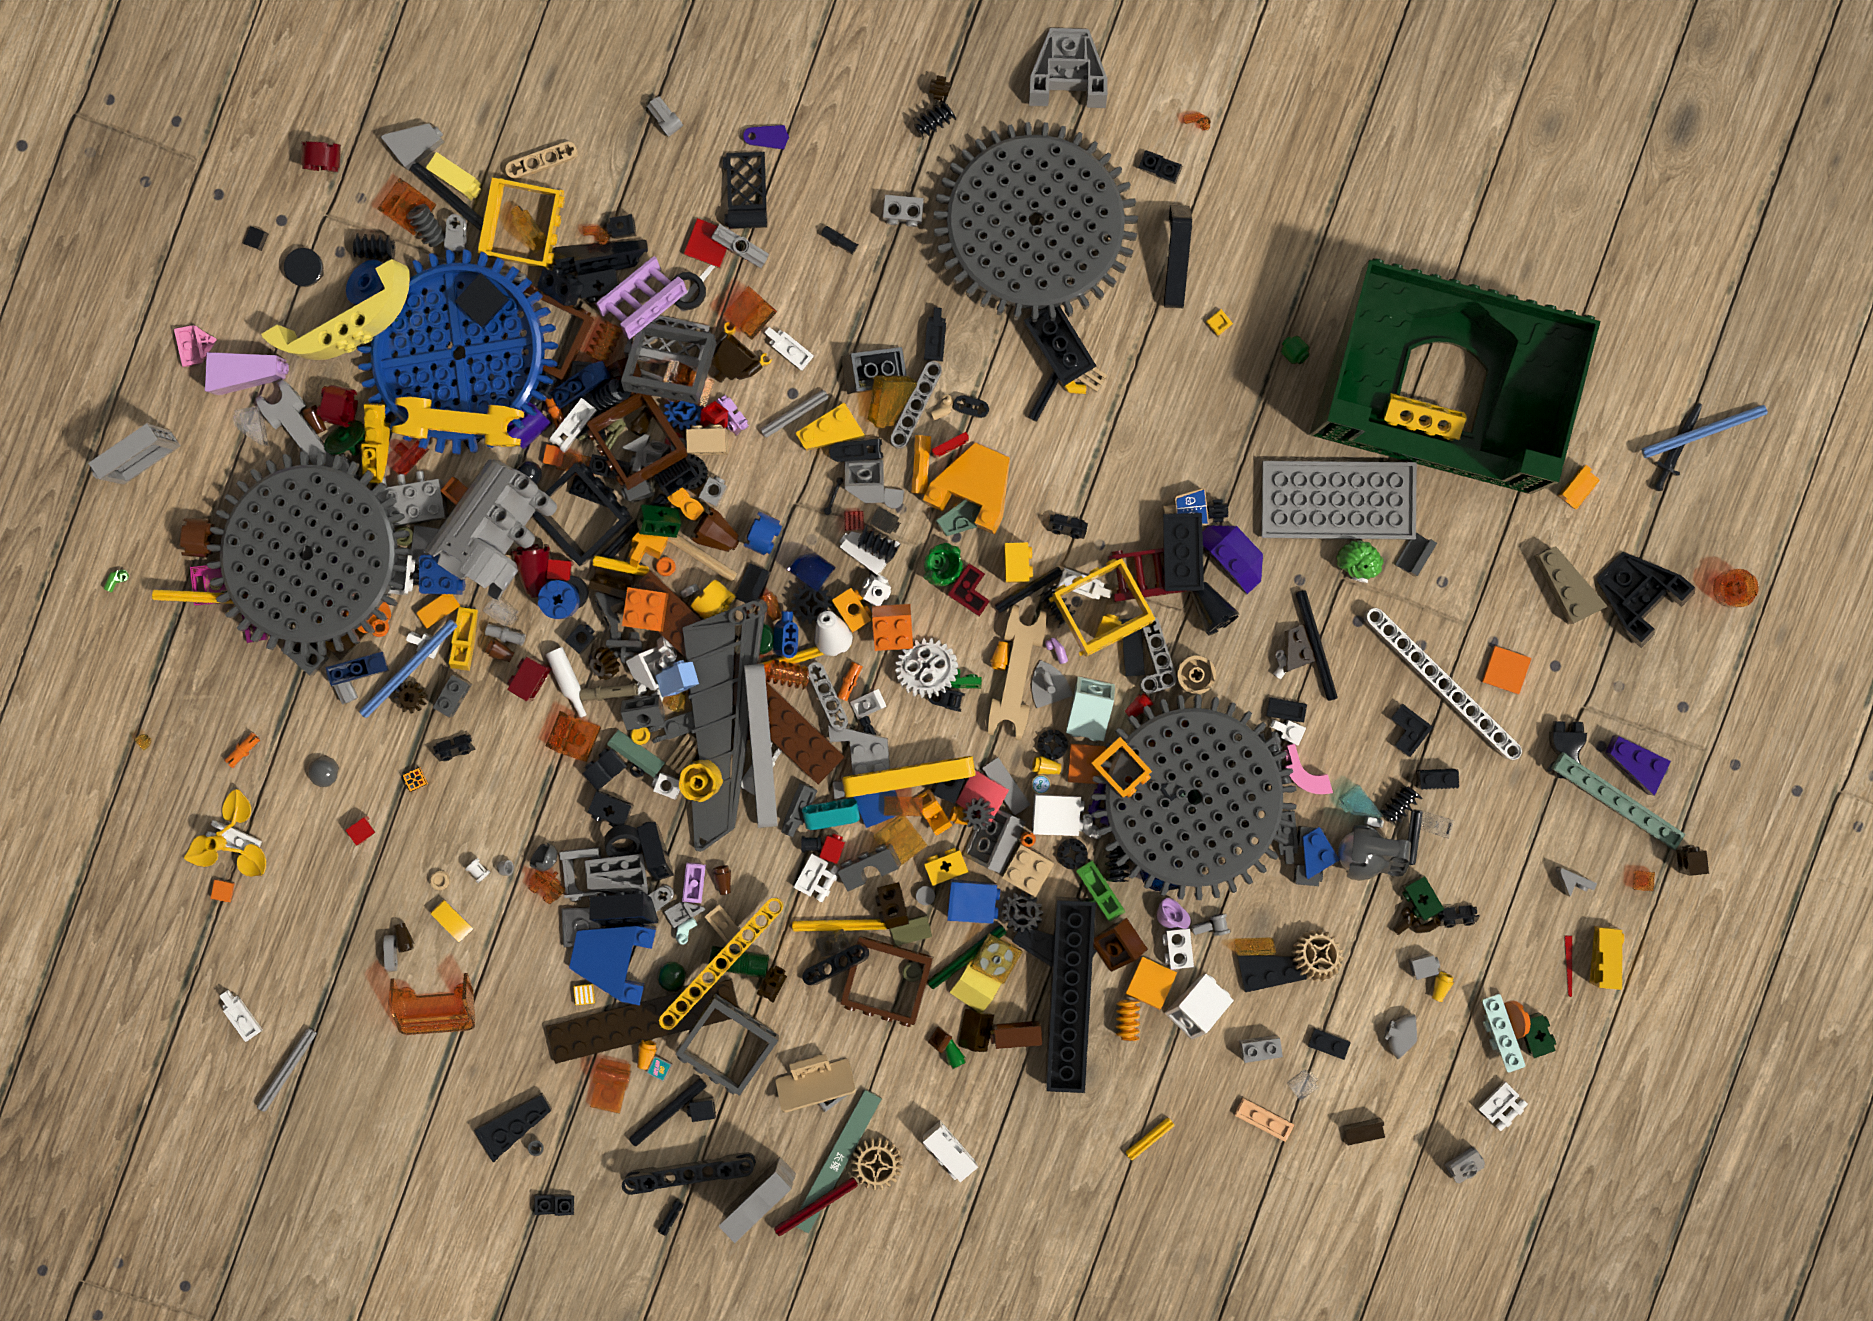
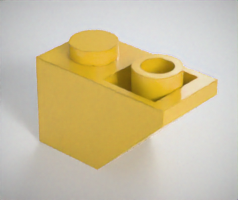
[1094,614,1122,644]

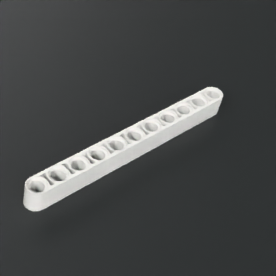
[1364,608,1522,760]

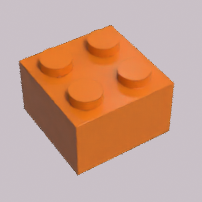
[622,587,668,632]
[872,604,913,651]

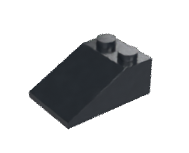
[841,347,908,394]

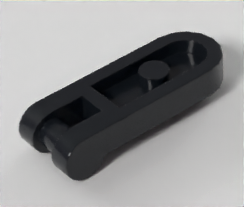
[829,439,884,462]

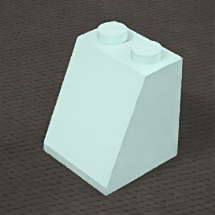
[1066,676,1115,741]

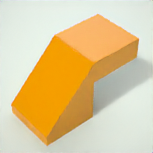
[914,789,952,836]

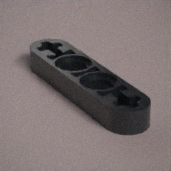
[802,944,869,985]

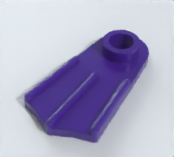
[743,125,789,150]

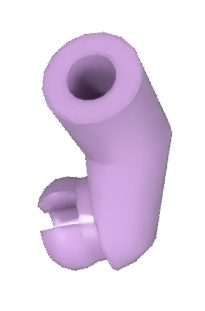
[1045,638,1068,664]

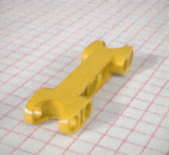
[391,397,524,447]

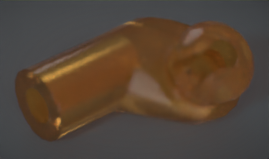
[583,226,610,245]

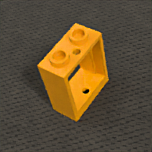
[1091,737,1152,798]

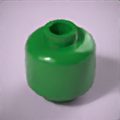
[1281,336,1310,364]

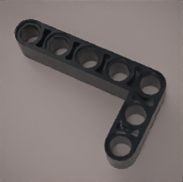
[1164,205,1192,309]

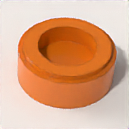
[656,557,676,576]

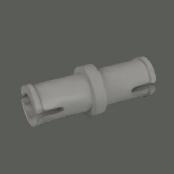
[485,624,526,646]

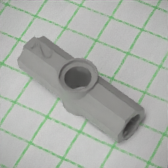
[711,224,769,269]

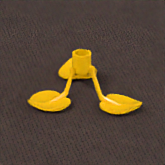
[184,789,266,877]

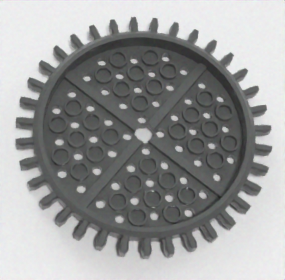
[933,122,1138,322]
[207,451,411,657]
[1091,695,1297,900]

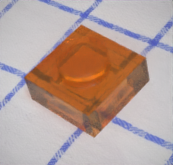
[1632,870,1655,891]

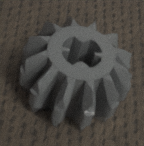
[962,798,995,830]

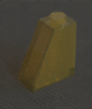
[868,376,917,428]

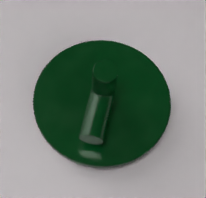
[324,420,365,456]

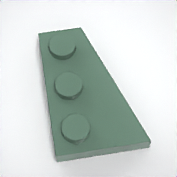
[935,500,1004,536]

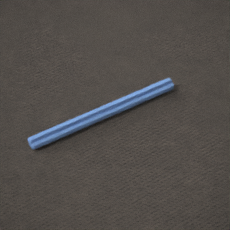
[1641,405,1768,458]
[359,619,457,718]

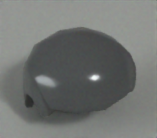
[308,756,339,787]
[530,843,558,871]

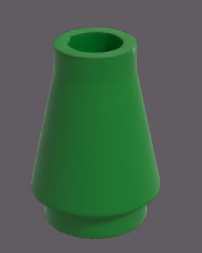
[944,1039,966,1070]

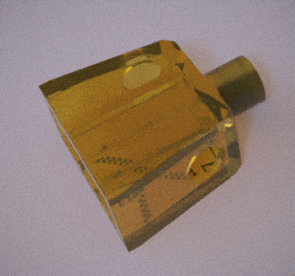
[511,206,547,253]

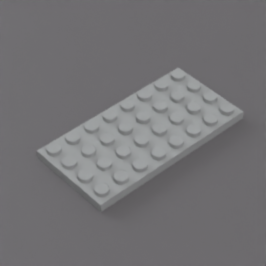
[1261,461,1417,540]

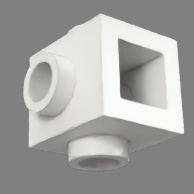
[860,574,891,606]

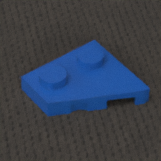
[1302,827,1340,879]

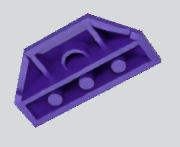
[1202,525,1263,594]

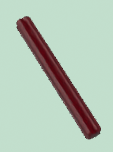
[774,1177,858,1236]

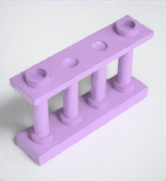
[596,256,687,340]

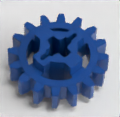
[664,397,706,431]

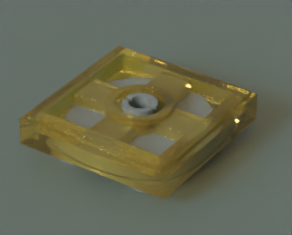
[970,934,1023,984]

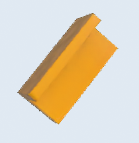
[1558,465,1600,509]

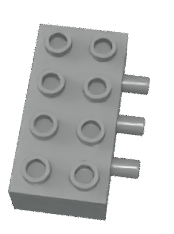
[365,471,449,527]

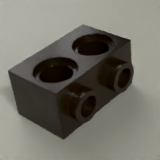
[1676,845,1709,876]
[875,882,909,929]

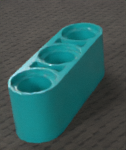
[802,798,860,830]

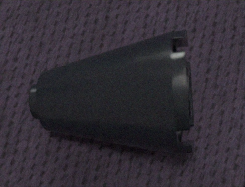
[1190,582,1240,636]

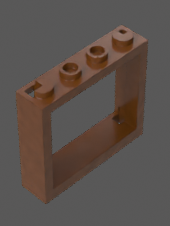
[503,285,594,381]
[586,393,688,490]
[841,936,934,1027]

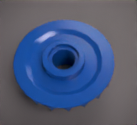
[346,260,384,305]

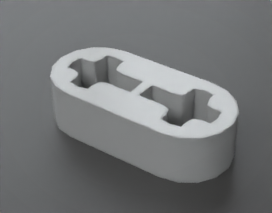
[384,935,398,972]

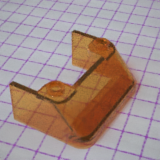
[388,973,475,1035]

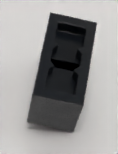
[536,265,584,306]

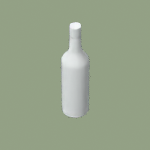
[545,647,587,718]

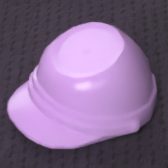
[1157,898,1191,929]

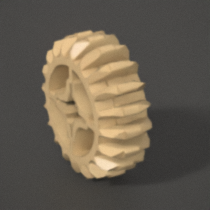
[1292,930,1344,982]
[851,1138,903,1190]

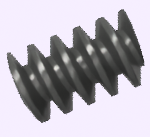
[406,204,446,247]

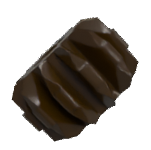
[588,647,620,680]
[394,681,428,714]

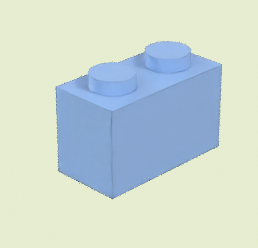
[655,660,699,697]

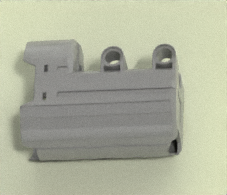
[424,459,557,600]

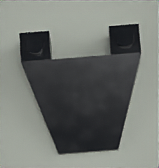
[1596,552,1695,648]

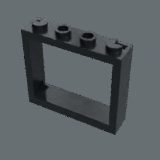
[533,461,633,567]

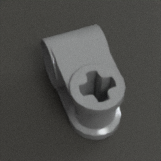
[444,214,467,252]
[648,885,674,912]

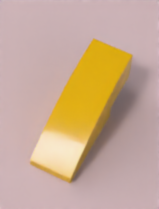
[449,607,478,671]

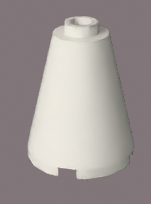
[814,611,853,656]

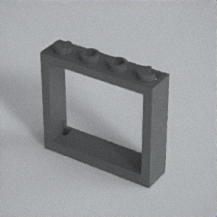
[621,322,717,404]
[675,993,779,1096]

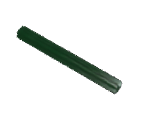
[927,925,1007,989]

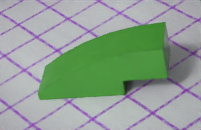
[1077,861,1126,922]

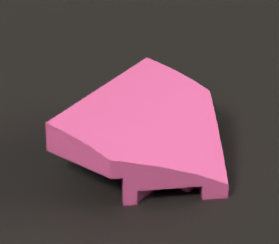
[174,325,217,367]

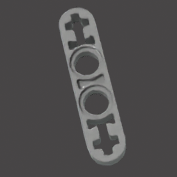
[807,662,848,732]

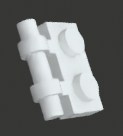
[794,853,839,902]
[1478,1081,1528,1131]

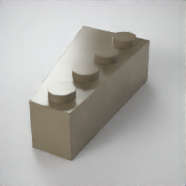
[1534,546,1608,624]

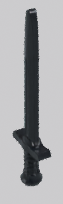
[1652,403,1702,491]

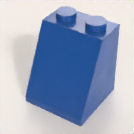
[947,879,1000,924]

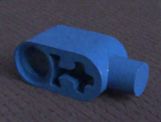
[773,611,799,658]

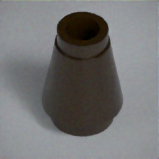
[629,407,653,437]
[394,923,415,953]

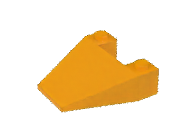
[923,443,1010,535]

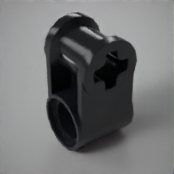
[927,689,965,712]

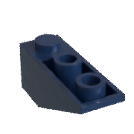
[550,361,612,409]
[325,652,389,686]

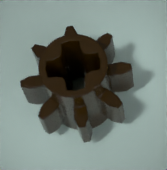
[929,75,950,101]

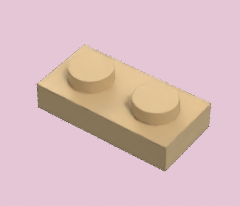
[705,904,744,944]

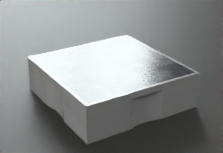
[719,1157,796,1243]

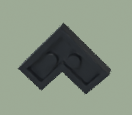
[1390,704,1433,757]

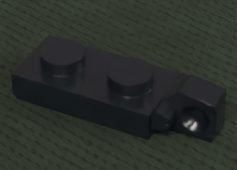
[924,307,946,362]

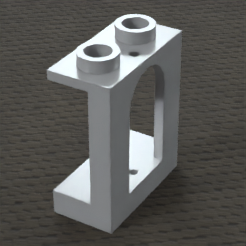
[559,847,605,901]

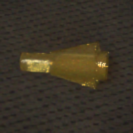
[666,690,686,713]

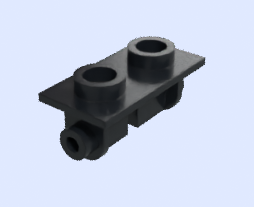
[1047,513,1088,539]
[433,734,476,762]
[1438,905,1480,928]

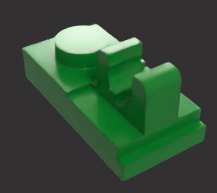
[945,669,982,689]

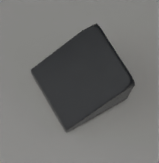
[243,226,269,251]

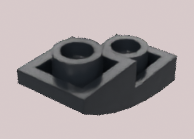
[1138,150,1183,184]
[589,454,631,479]
[569,475,614,507]
[534,1194,574,1216]

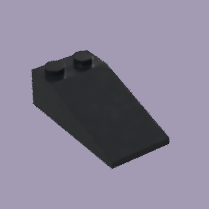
[1023,306,1097,387]

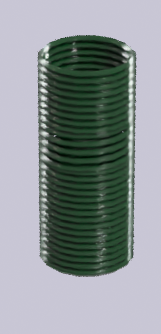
[709,945,769,978]

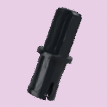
[821,226,859,255]

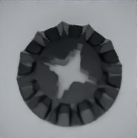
[1037,729,1068,760]
[1057,839,1088,869]

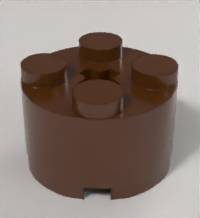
[180,518,215,558]

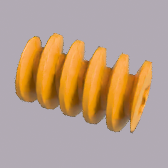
[1115,1000,1140,1041]

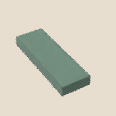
[607,730,665,778]

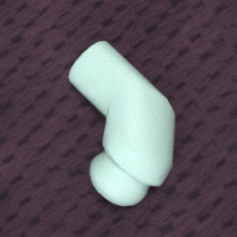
[676,917,697,945]

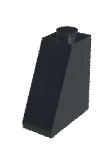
[637,822,674,881]

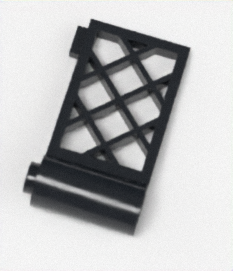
[723,152,768,229]

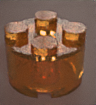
[1713,569,1759,608]

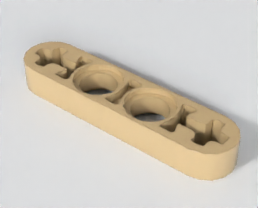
[505,141,578,180]

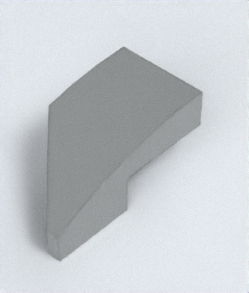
[664,902,705,928]

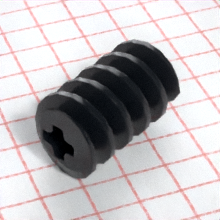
[913,101,956,140]
[353,233,396,259]
[590,378,631,412]
[858,525,901,564]
[1037,585,1076,628]
[1380,785,1423,827]
[1104,846,1129,882]

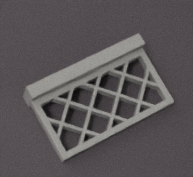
[624,310,710,372]

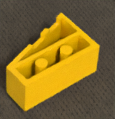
[796,402,865,451]
[1589,926,1624,990]

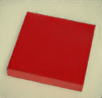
[684,218,733,268]
[932,432,969,458]

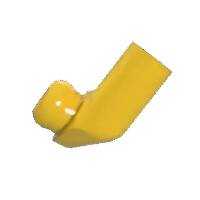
[1064,381,1086,394]

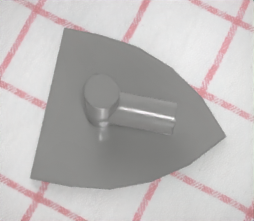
[1032,660,1073,708]

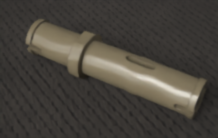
[579,683,639,701]

